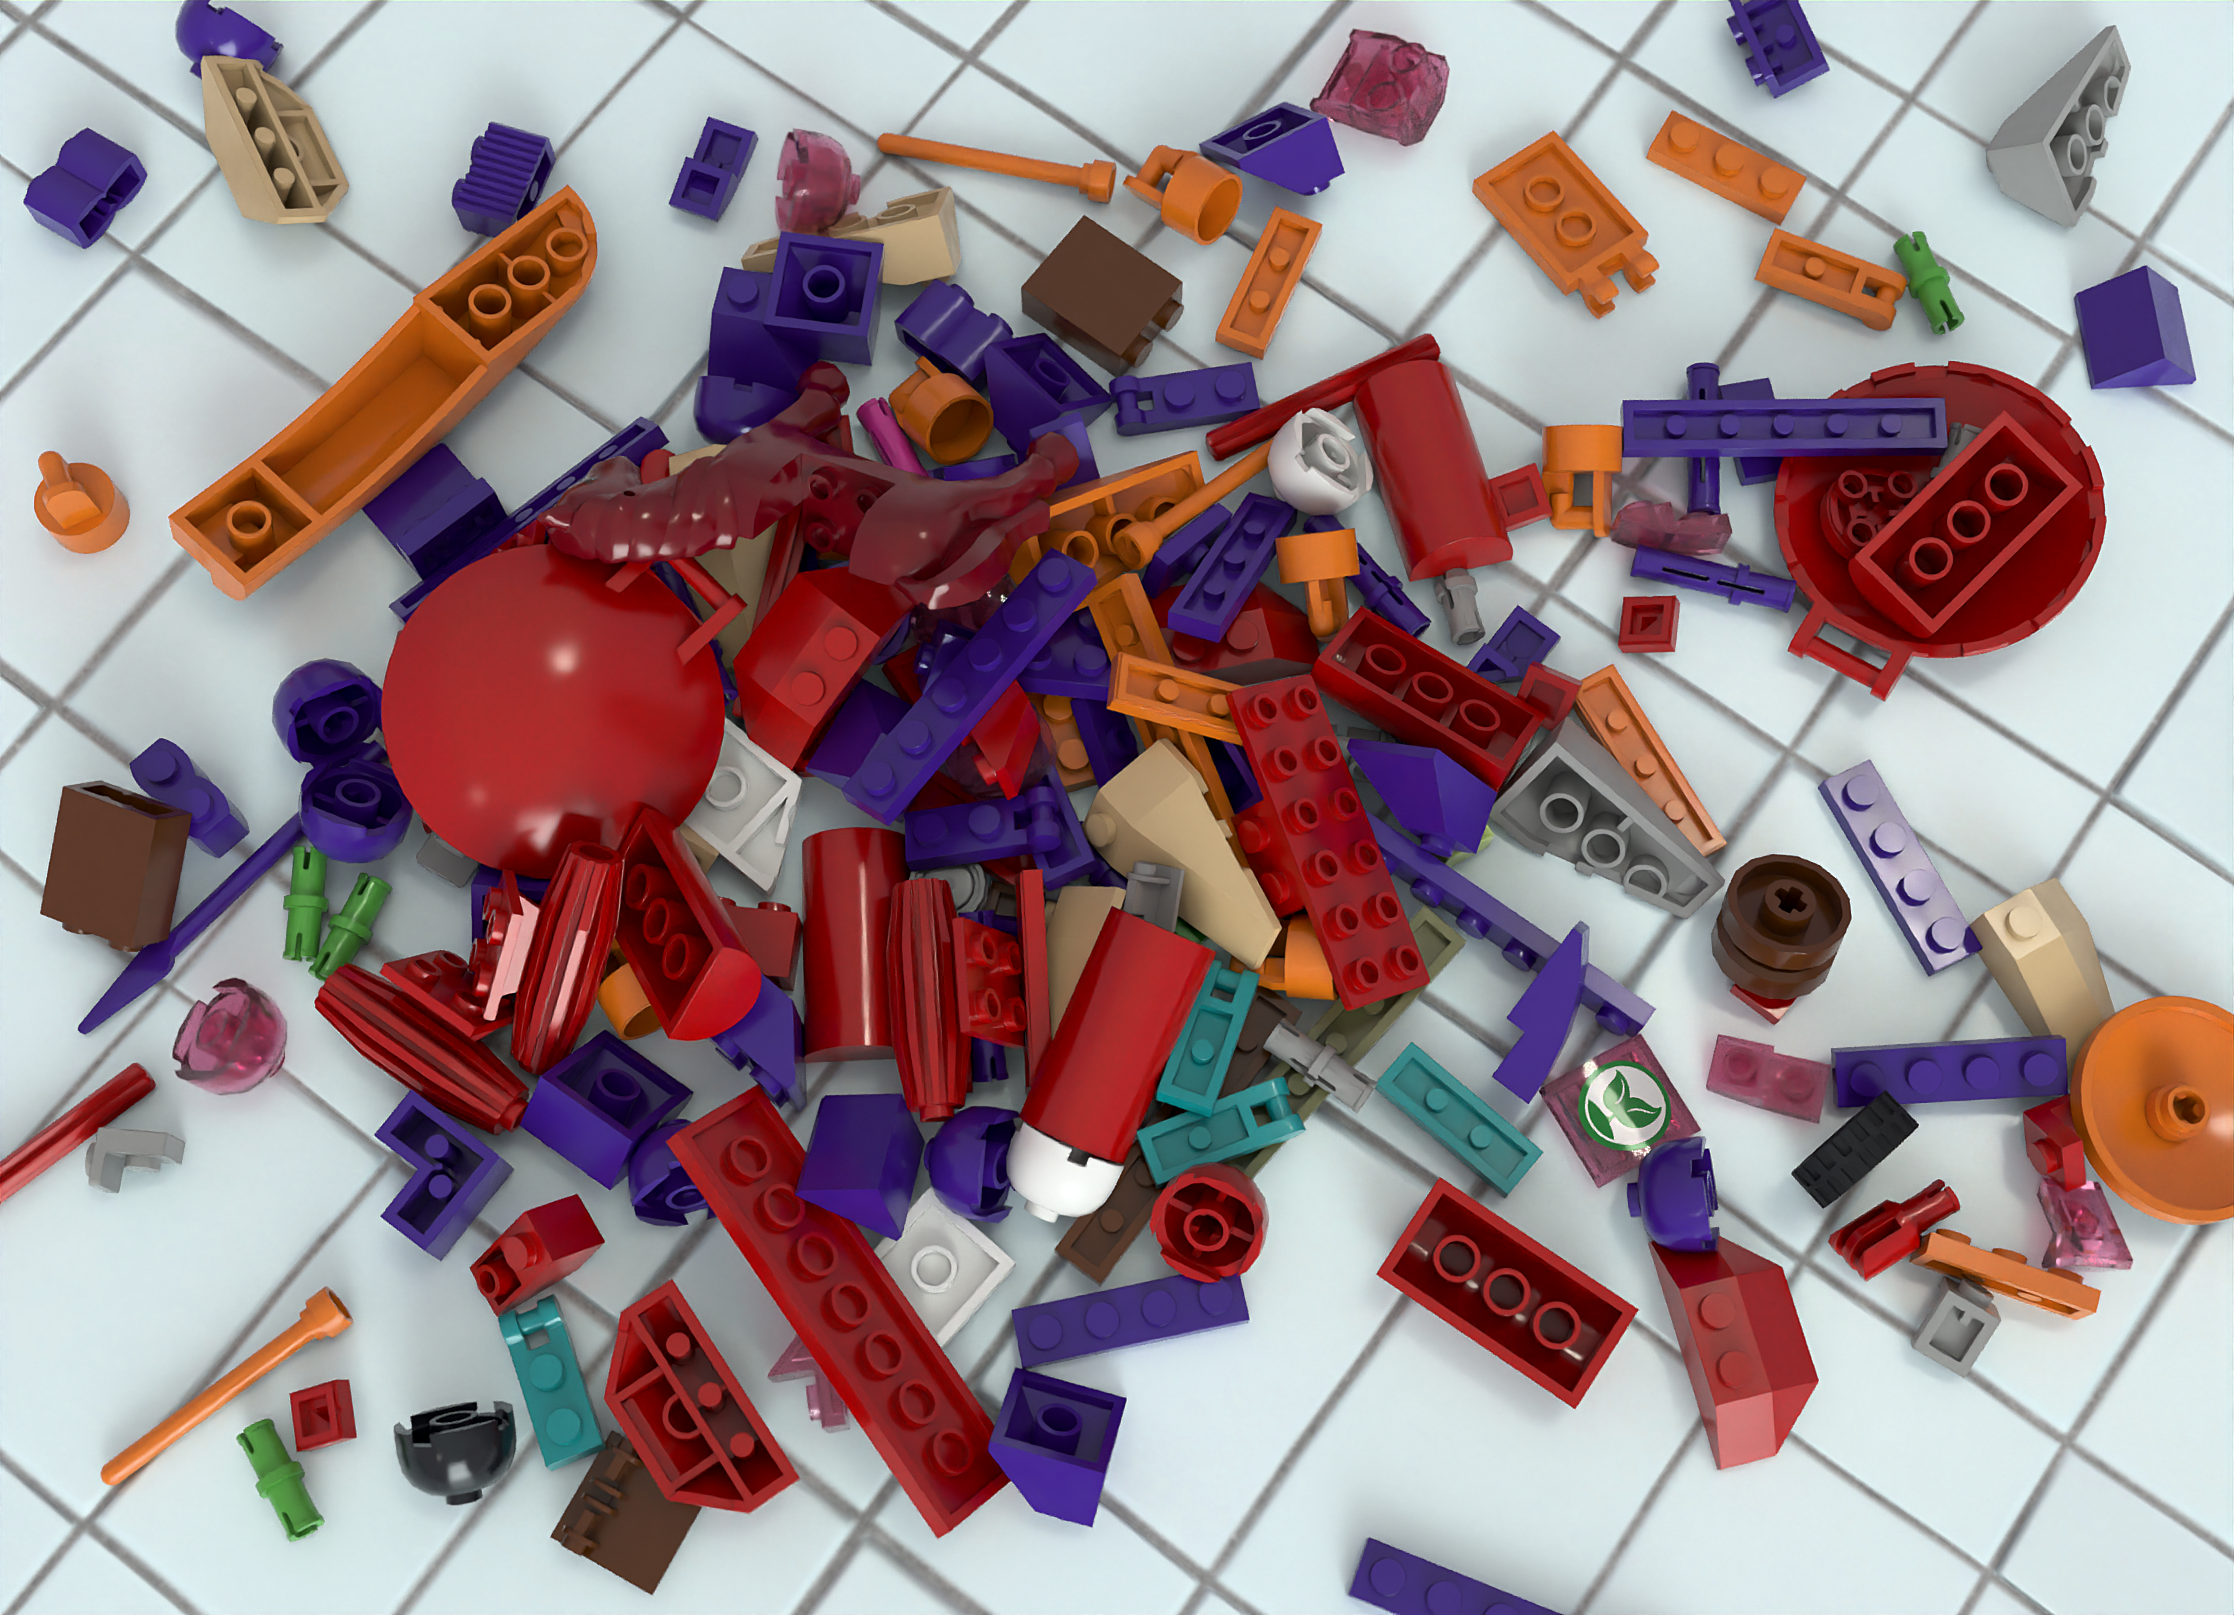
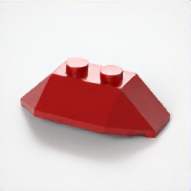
[732,566,916,771]
[1145,580,1320,686]
[1648,1236,1819,1471]
[604,1279,800,1514]

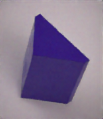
[2074,265,2196,390]
[795,1093,925,1241]

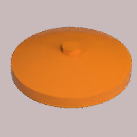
[2070,996,2234,1225]

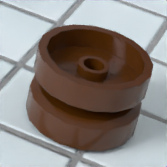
[1711,854,1852,1000]

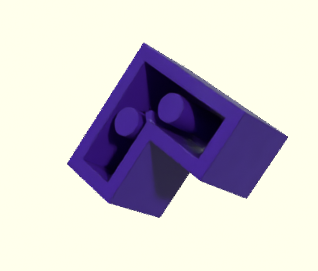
[374,1089,514,1261]

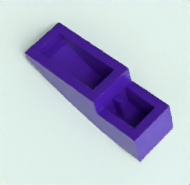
[1491,920,1590,1104]

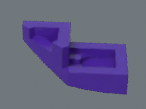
[1466,605,1561,684]

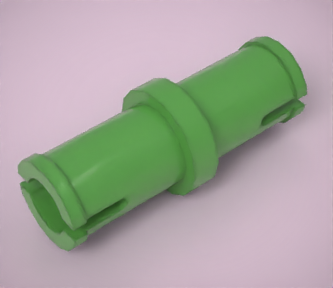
[1893,231,1965,335]
[283,846,329,962]
[308,873,393,983]
[236,1419,325,1542]

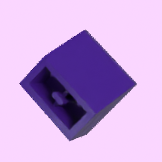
[708,973,807,1113]

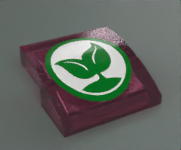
[1538,1033,1701,1189]

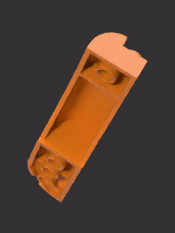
[168,185,598,601]

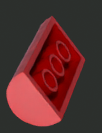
[1353,360,1513,582]
[1848,410,2083,638]
[1310,606,1547,796]
[614,808,762,1041]
[802,827,911,1063]
[1019,906,1217,1163]
[1376,1177,1639,1409]

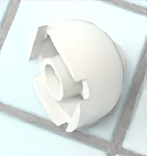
[1267,408,1373,516]
[1006,1119,1124,1223]

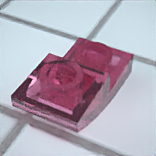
[1610,500,1732,556]
[1706,1034,1831,1124]

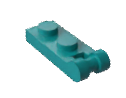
[1156,959,1261,1118]
[1136,1077,1306,1189]
[498,1294,607,1471]

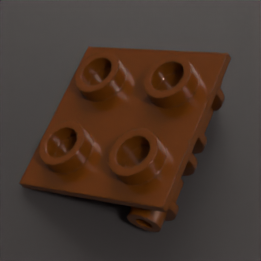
[550,1430,702,1595]

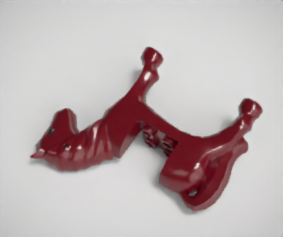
[537,361,1080,609]

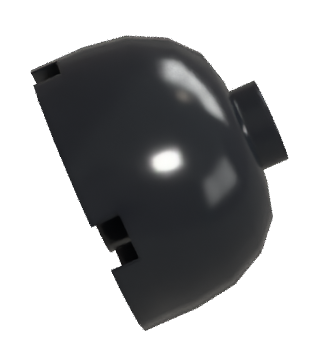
[394,1401,516,1505]

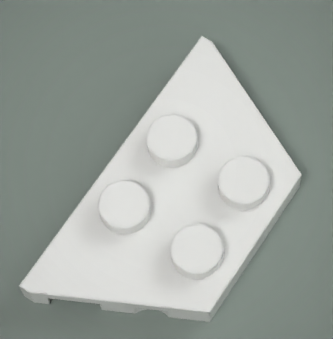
[684,716,805,898]

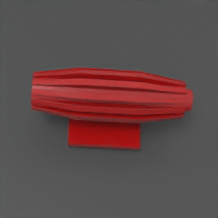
[468,841,625,1075]
[886,878,1027,1123]
[314,950,530,1136]

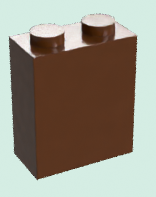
[1021,215,1184,378]
[40,780,192,952]

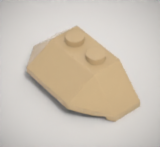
[201,56,350,224]

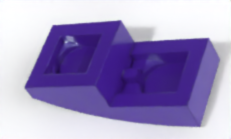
[668,116,759,222]

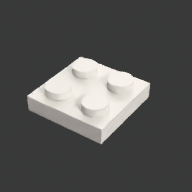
[874,1187,1016,1350]

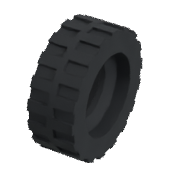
[1791,1090,1919,1209]

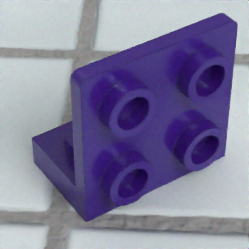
[362,443,507,580]

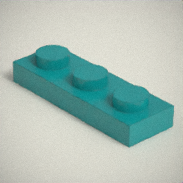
[1375,1042,1544,1198]

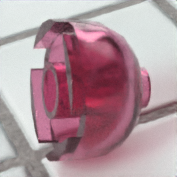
[775,128,860,234]
[172,977,287,1096]

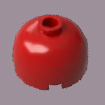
[1149,1162,1269,1283]

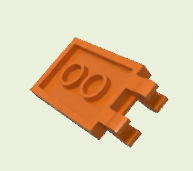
[1472,130,1660,319]

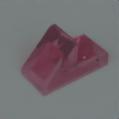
[2037,1178,2134,1272]
[767,1334,850,1433]

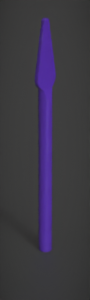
[78,740,388,1035]

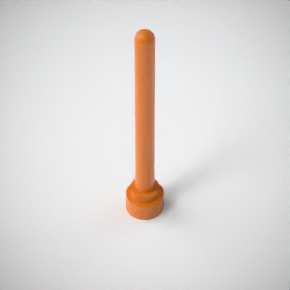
[877,133,1116,204]
[1113,437,1274,570]
[100,1286,354,1485]

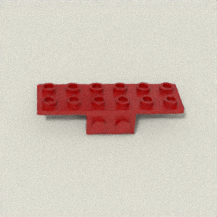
[1225,674,1430,1011]

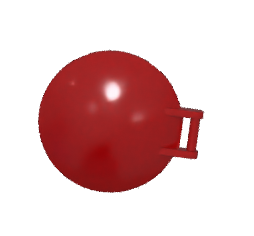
[1773,361,2107,702]
[381,544,748,879]

